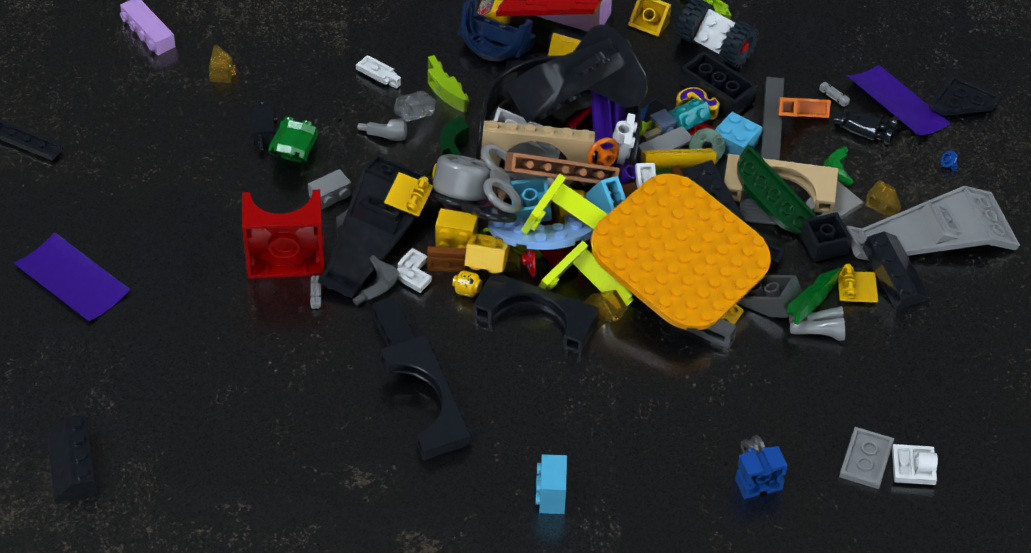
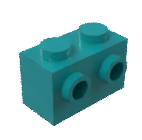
[669,98,711,130]

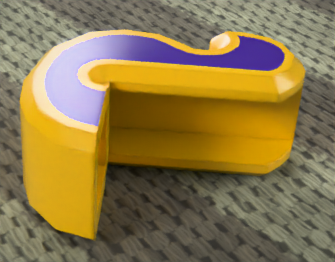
[676,87,720,120]

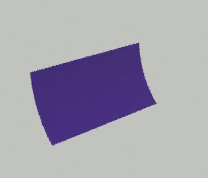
[847,65,951,135]
[14,232,130,321]

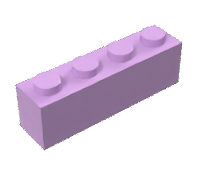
[120,0,176,55]

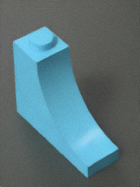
[586,176,626,214]

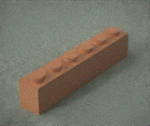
[504,152,620,184]

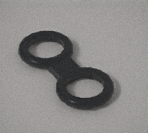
[433,192,517,223]

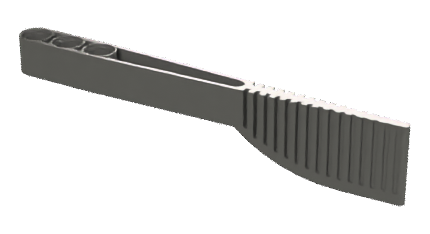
[739,76,784,225]

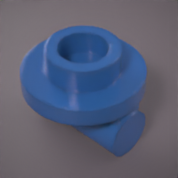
[941,151,958,171]

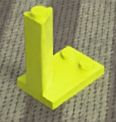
[521,174,607,235]
[538,241,634,310]

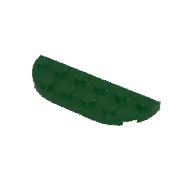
[737,145,817,234]

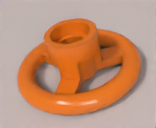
[587,137,619,167]

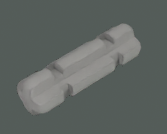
[819,82,850,107]
[310,275,321,309]

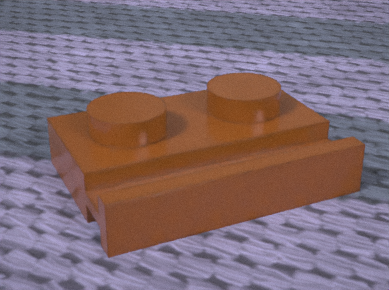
[427,246,466,272]

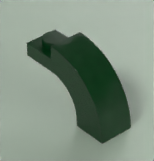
[440,116,469,156]

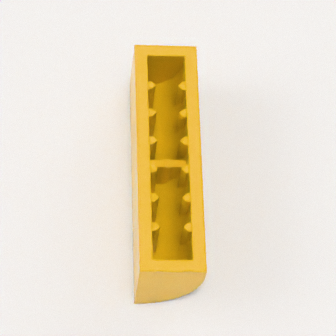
[641,148,717,171]

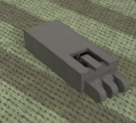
[684,318,737,349]

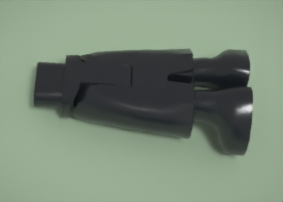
[833,111,899,146]

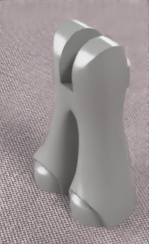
[789,306,845,341]

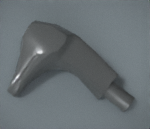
[353,255,400,305]

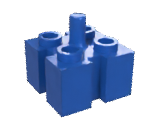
[735,446,788,499]

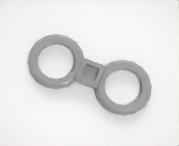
[480,144,522,213]

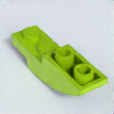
[428,55,469,112]

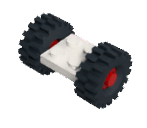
[676,0,759,68]

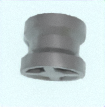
[741,435,765,454]

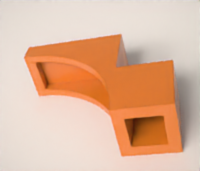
[777,97,831,118]

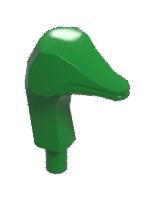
[823,146,853,186]

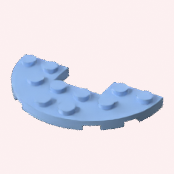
[488,214,594,250]

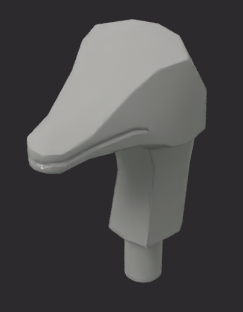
[357,117,407,141]

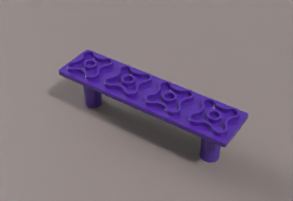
[591,90,636,185]

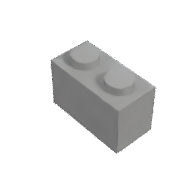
[308,169,352,209]

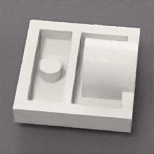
[613,113,637,165]
[892,444,938,485]

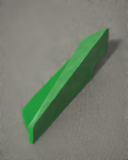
[787,268,842,325]

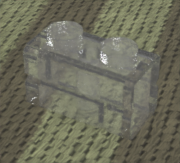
[394,91,436,122]

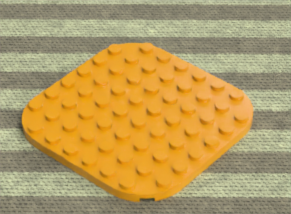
[590,174,771,330]

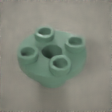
[689,128,725,163]

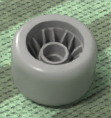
[433,154,491,201]

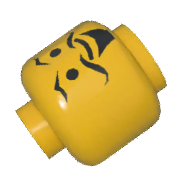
[452,270,482,298]

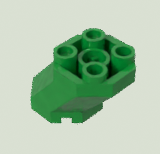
[268,117,319,162]

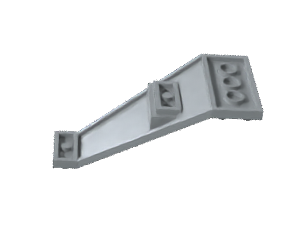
[846,186,1020,260]

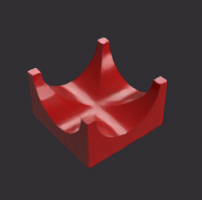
[242,189,325,278]

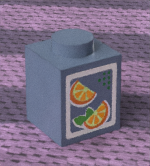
[650,109,677,135]

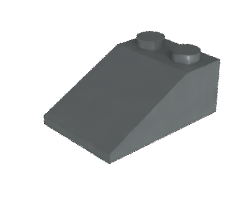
[737,275,802,318]

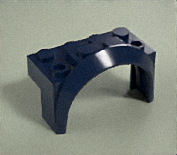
[458,0,536,61]

